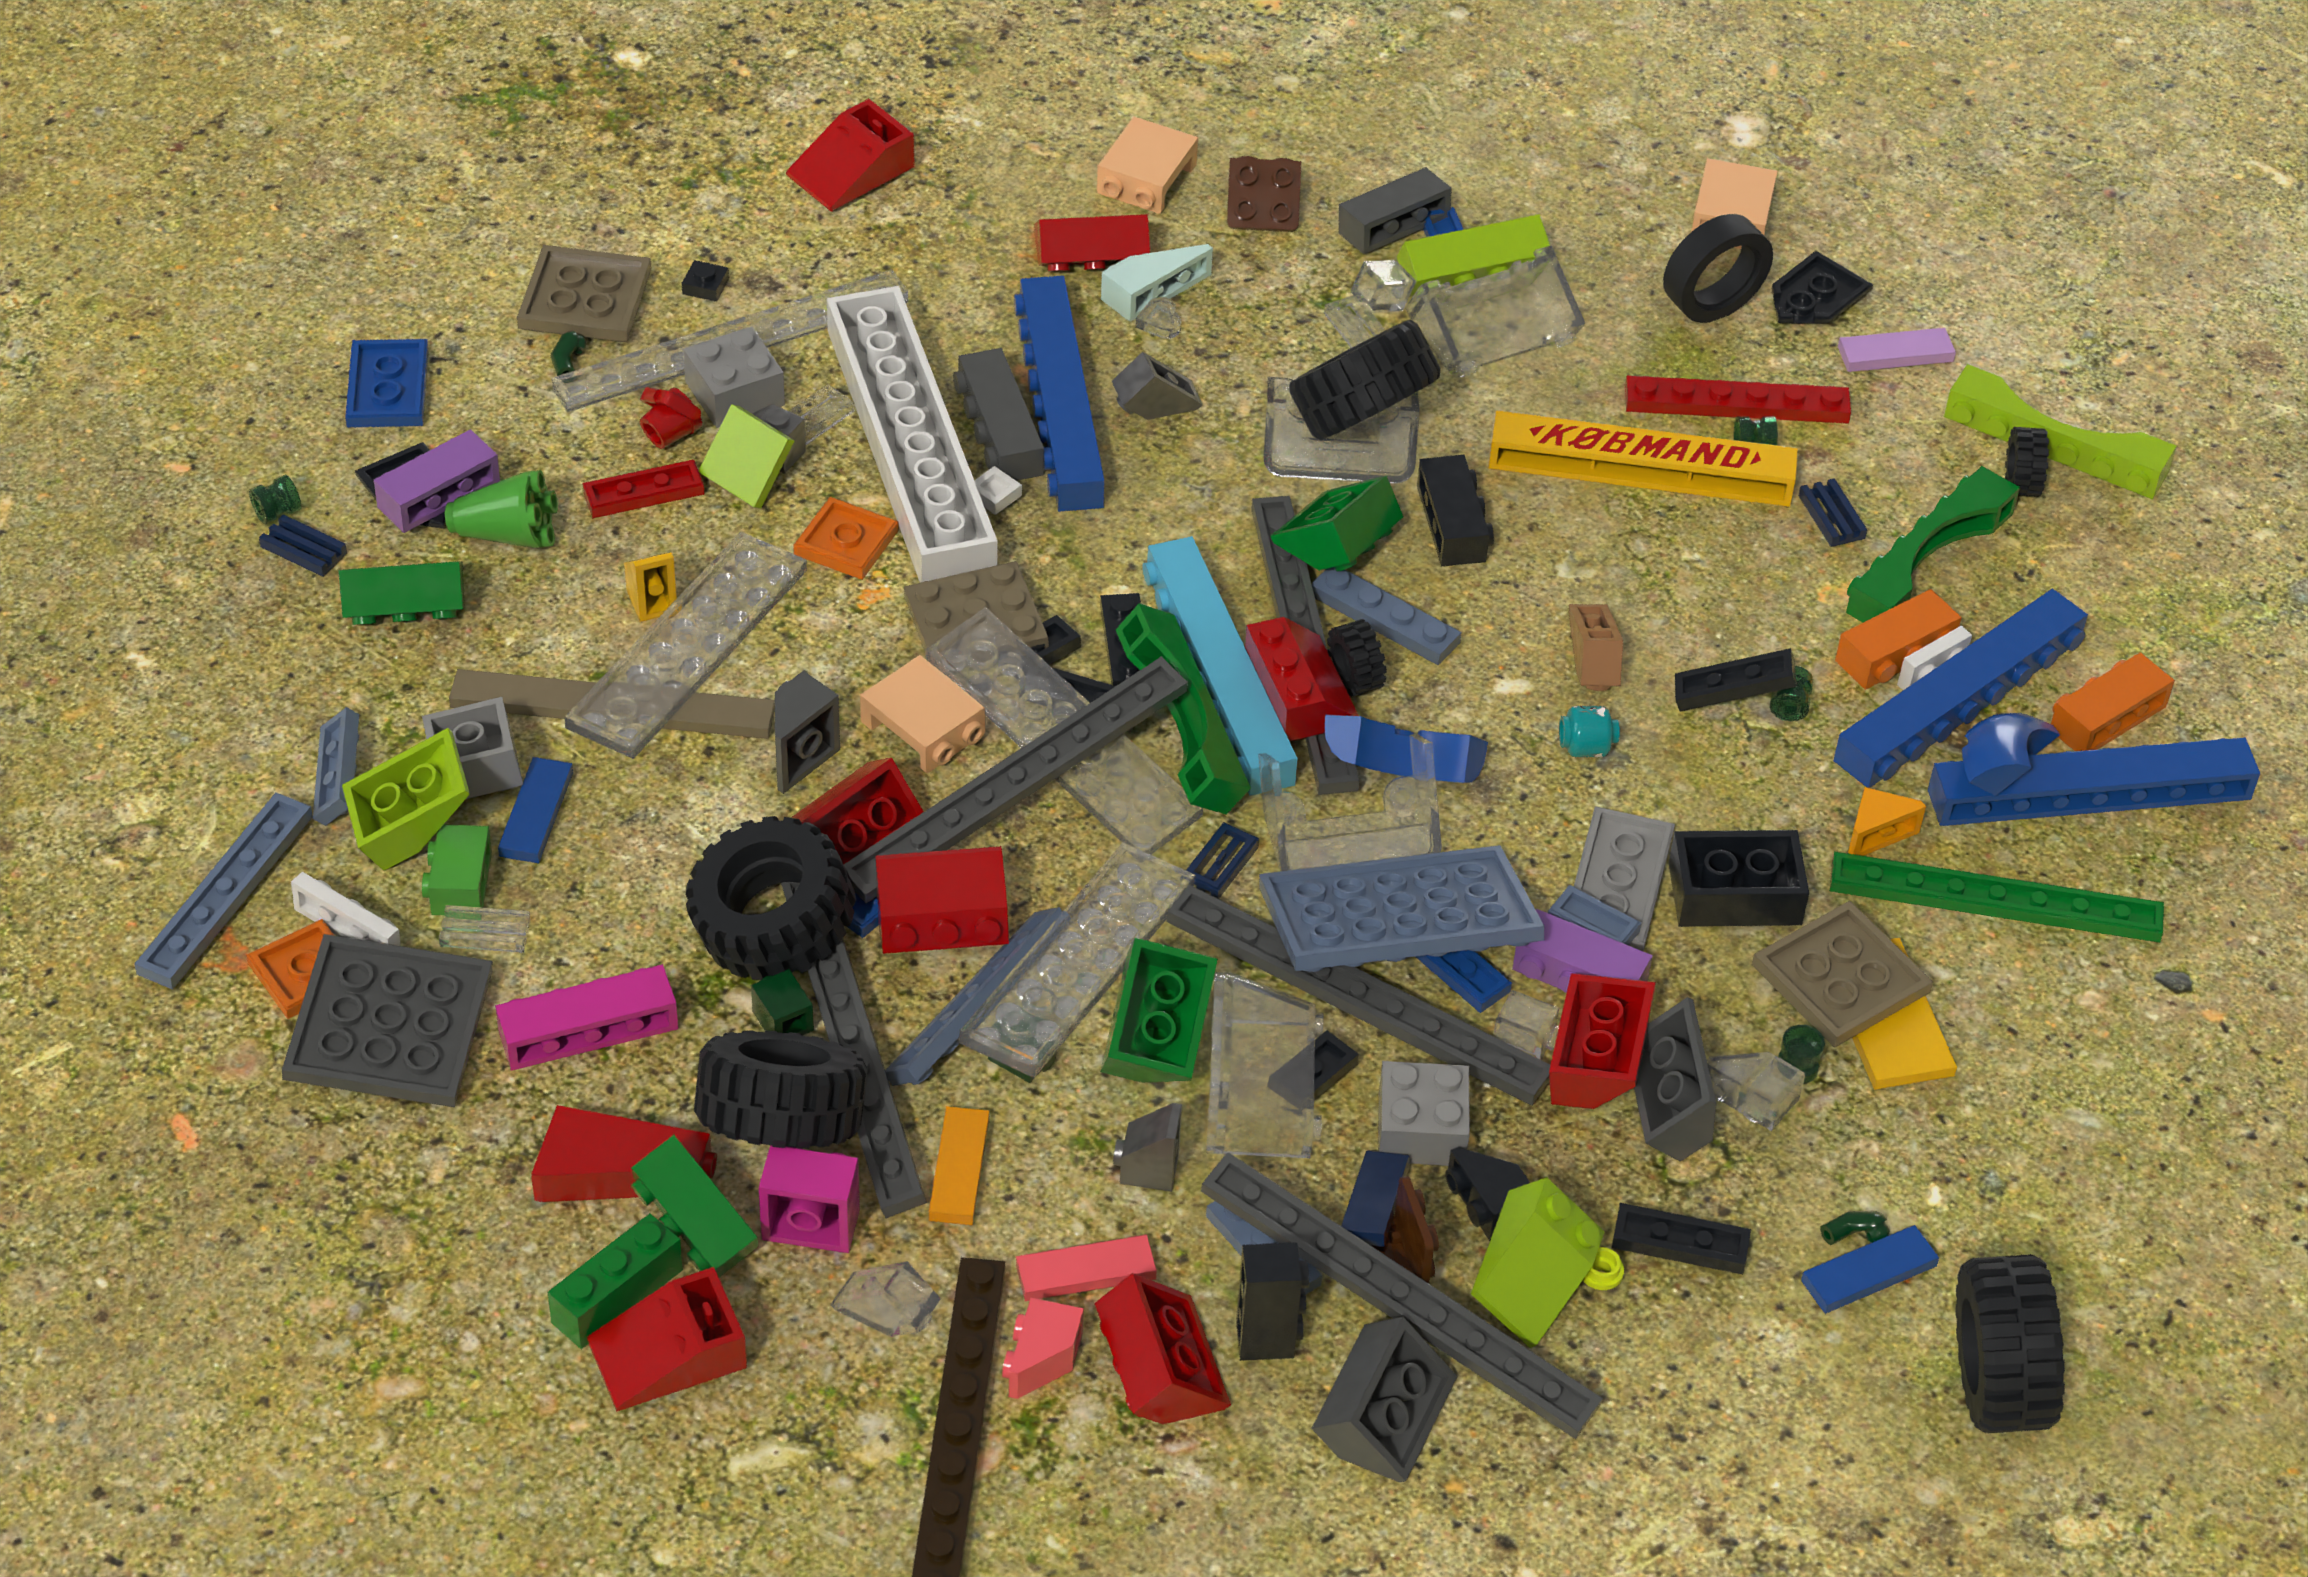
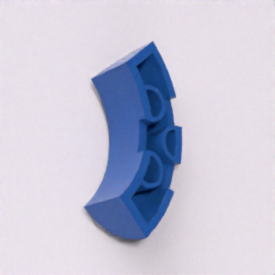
[1962,713,2060,796]
[1325,715,1488,783]

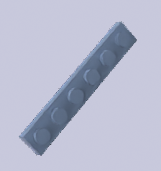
[134,792,313,990]
[885,907,1068,1086]

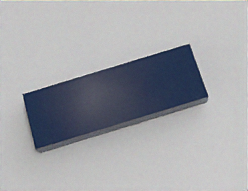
[1341,1150,1409,1247]

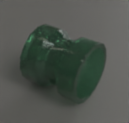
[1733,416,1778,446]
[249,475,302,525]
[1769,666,1814,721]
[1776,1025,1825,1084]

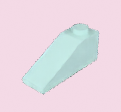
[1101,244,1213,322]

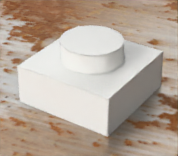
[974,466,1022,515]

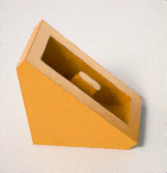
[1848,787,1926,856]

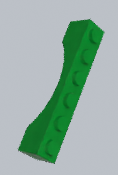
[1846,466,2020,623]
[1116,603,1251,815]

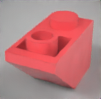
[1002,1298,1084,1399]

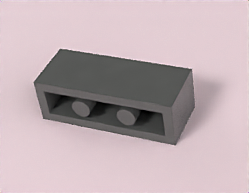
[1339,167,1452,254]

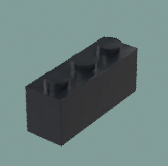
[1417,454,1494,567]
[1236,1242,1309,1361]

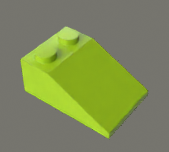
[342,728,470,871]
[1471,1177,1605,1348]

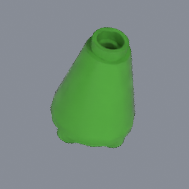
[445,470,558,548]

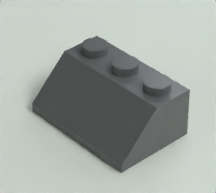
[1634,997,1716,1162]
[1311,1317,1457,1483]

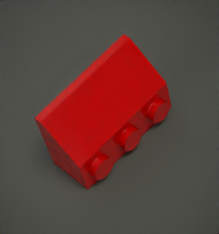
[1034,214,1150,272]
[1245,617,1359,741]
[791,757,924,864]
[875,846,1009,954]
[1549,973,1656,1109]
[1094,1273,1231,1425]

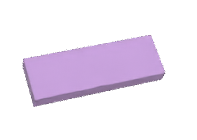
[1838,328,1956,372]

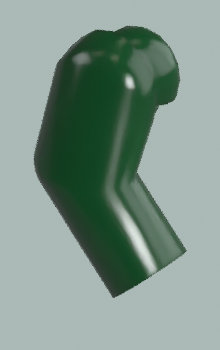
[550,331,586,381]
[1820,1211,1890,1245]

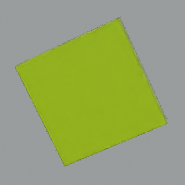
[699,404,795,509]

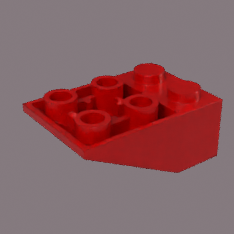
[786,98,914,211]
[587,1267,747,1412]

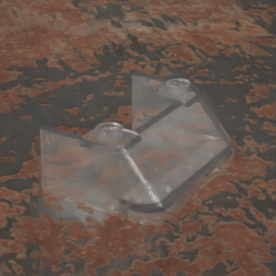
[1258,734,1442,871]

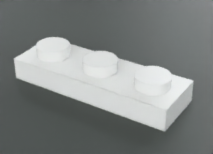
[291,872,400,946]

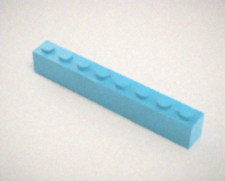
[1142,536,1298,796]

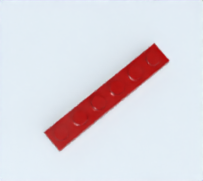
[1625,375,1851,424]

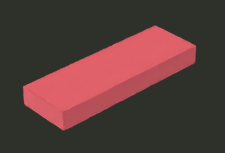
[1016,1235,1157,1301]

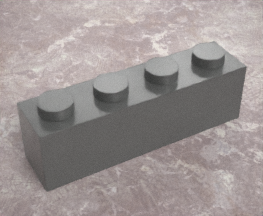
[953,348,1044,481]

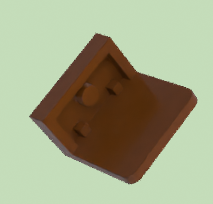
[1227,156,1302,232]
[1370,1176,1439,1284]

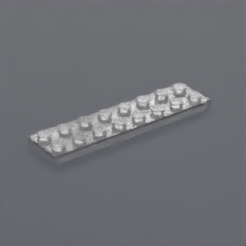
[565,531,807,759]
[925,607,1203,862]
[958,842,1196,1078]

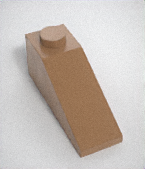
[1568,604,1623,691]

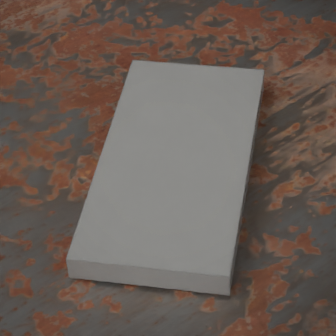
[1573,806,1675,952]

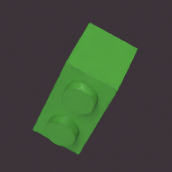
[422,825,492,917]

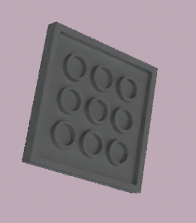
[282,934,493,1107]

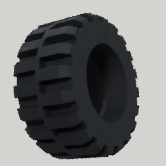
[1289,319,1441,440]
[685,816,856,980]
[694,1030,867,1149]
[1955,1254,2065,1433]

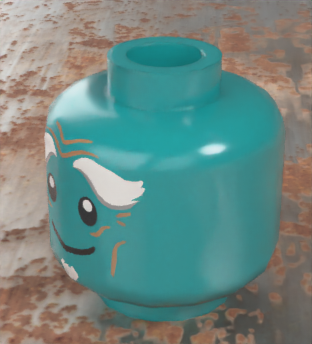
[1559,706,1620,757]

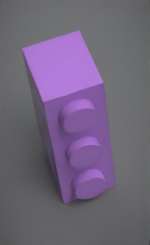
[374,429,500,533]
[1512,909,1653,993]

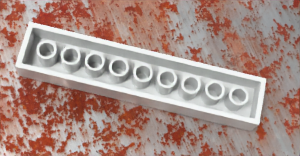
[827,286,998,583]

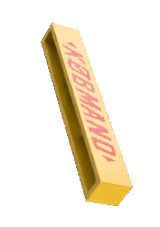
[1488,410,1798,507]

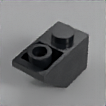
[1445,1147,1530,1241]

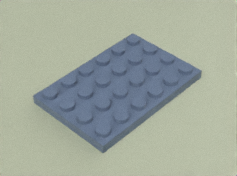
[1259,845,1544,972]

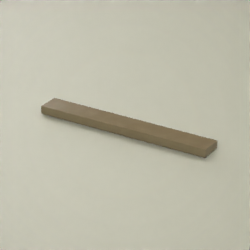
[449,669,775,739]

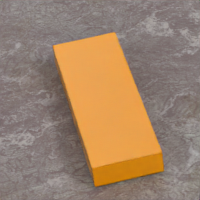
[929,1106,989,1225]

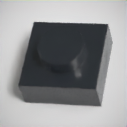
[682,260,729,302]

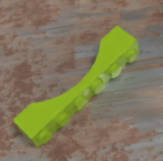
[1944,364,2177,500]

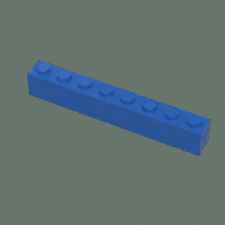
[1014,275,1105,512]
[1833,588,2088,788]
[1928,737,2260,826]

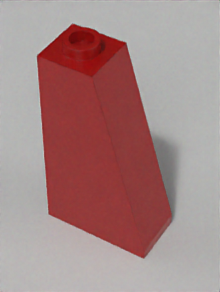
[531,1105,717,1202]

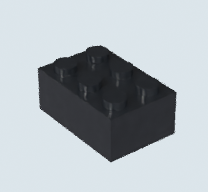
[1668,830,1809,927]

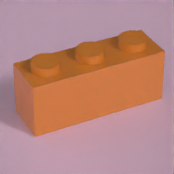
[1835,589,1962,690]
[2051,652,2175,751]

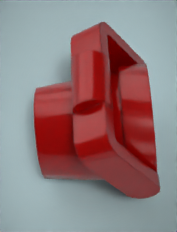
[640,387,703,449]

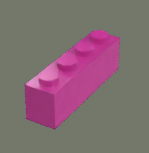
[495,964,678,1071]

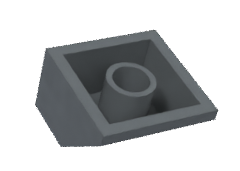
[775,670,840,794]

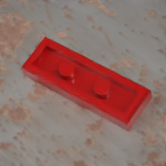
[582,459,705,519]

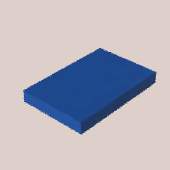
[345,339,429,428]

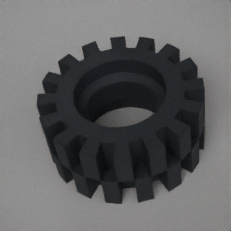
[2005,427,2049,497]
[1327,619,1387,697]

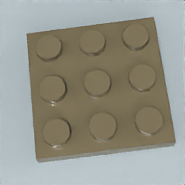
[517,245,651,342]
[903,561,1049,673]
[1752,901,1933,1048]

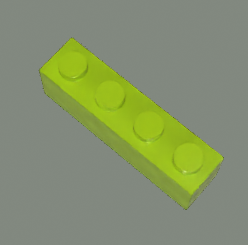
[1397,214,1553,297]

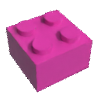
[758,1145,860,1253]

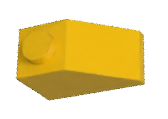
[624,552,678,622]

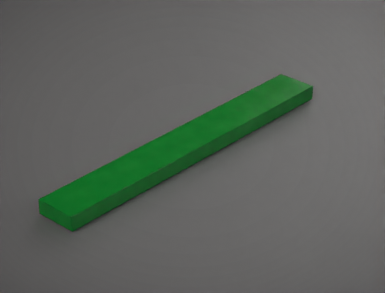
[1829,851,2164,943]

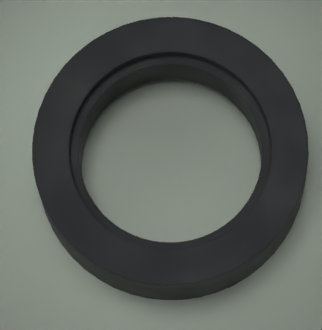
[1663,214,1773,323]

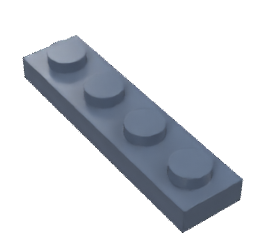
[1311,567,1462,666]

